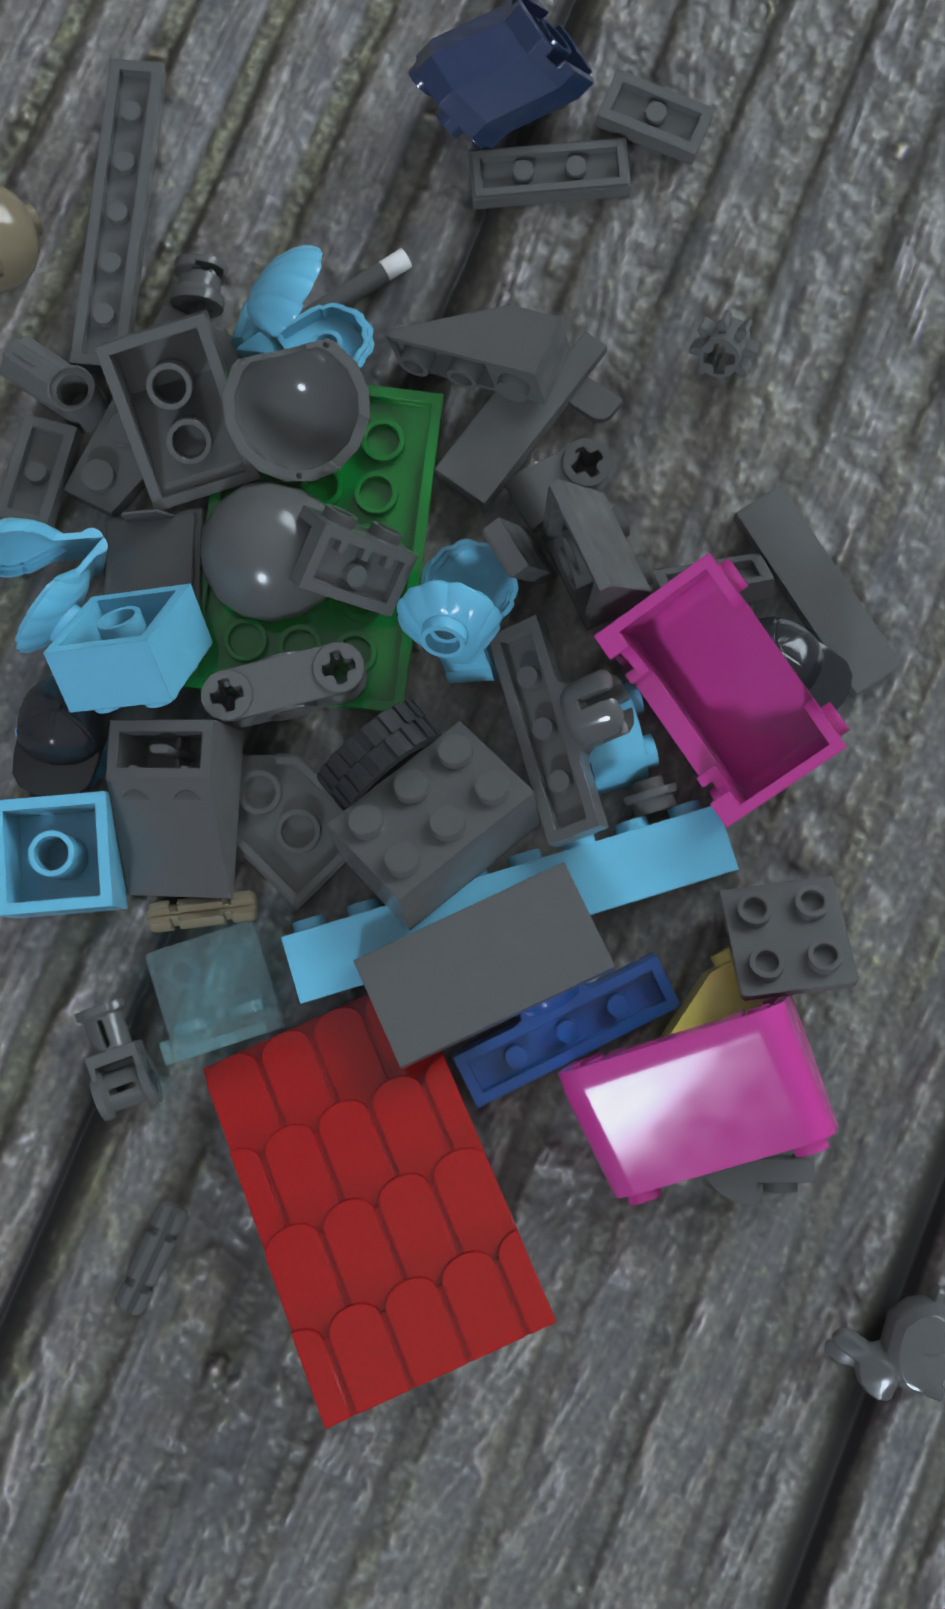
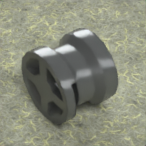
[170,253,229,318]

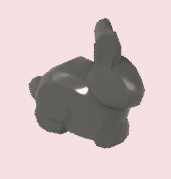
[824,1283,945,1401]

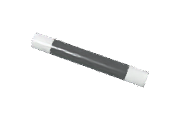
[299,248,412,315]

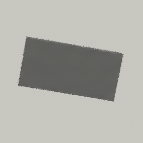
[353,862,615,1069]

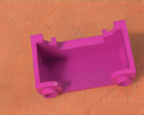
[594,553,850,828]
[558,995,838,1205]

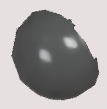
[223,338,370,481]
[200,480,326,622]

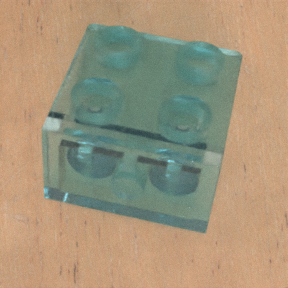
[146,921,286,1065]

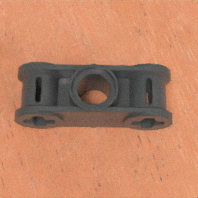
[201,642,368,729]

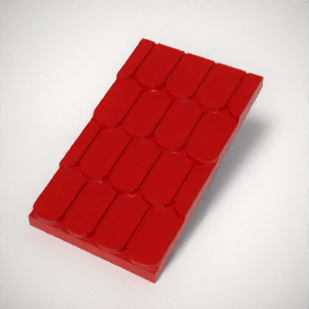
[202,994,556,1430]

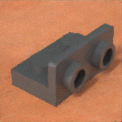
[289,504,418,617]

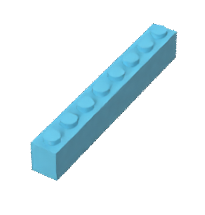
[281,799,739,1004]

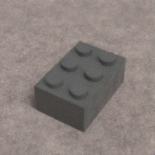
[327,721,540,930]

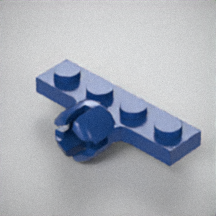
[451,952,681,1108]

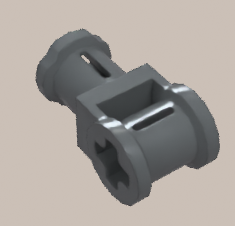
[75,998,163,1121]

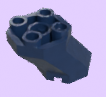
[408,0,594,149]

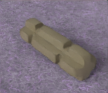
[146,890,258,933]

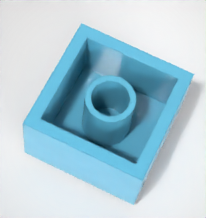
[43,583,213,714]
[0,791,128,919]

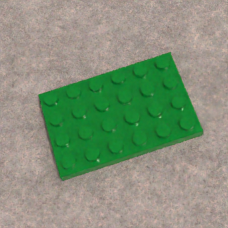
[183,368,444,714]

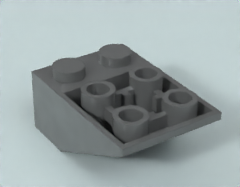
[106,720,244,899]

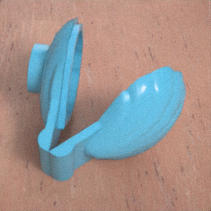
[231,245,375,369]
[0,517,108,653]
[397,539,519,684]

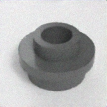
[622,775,678,818]

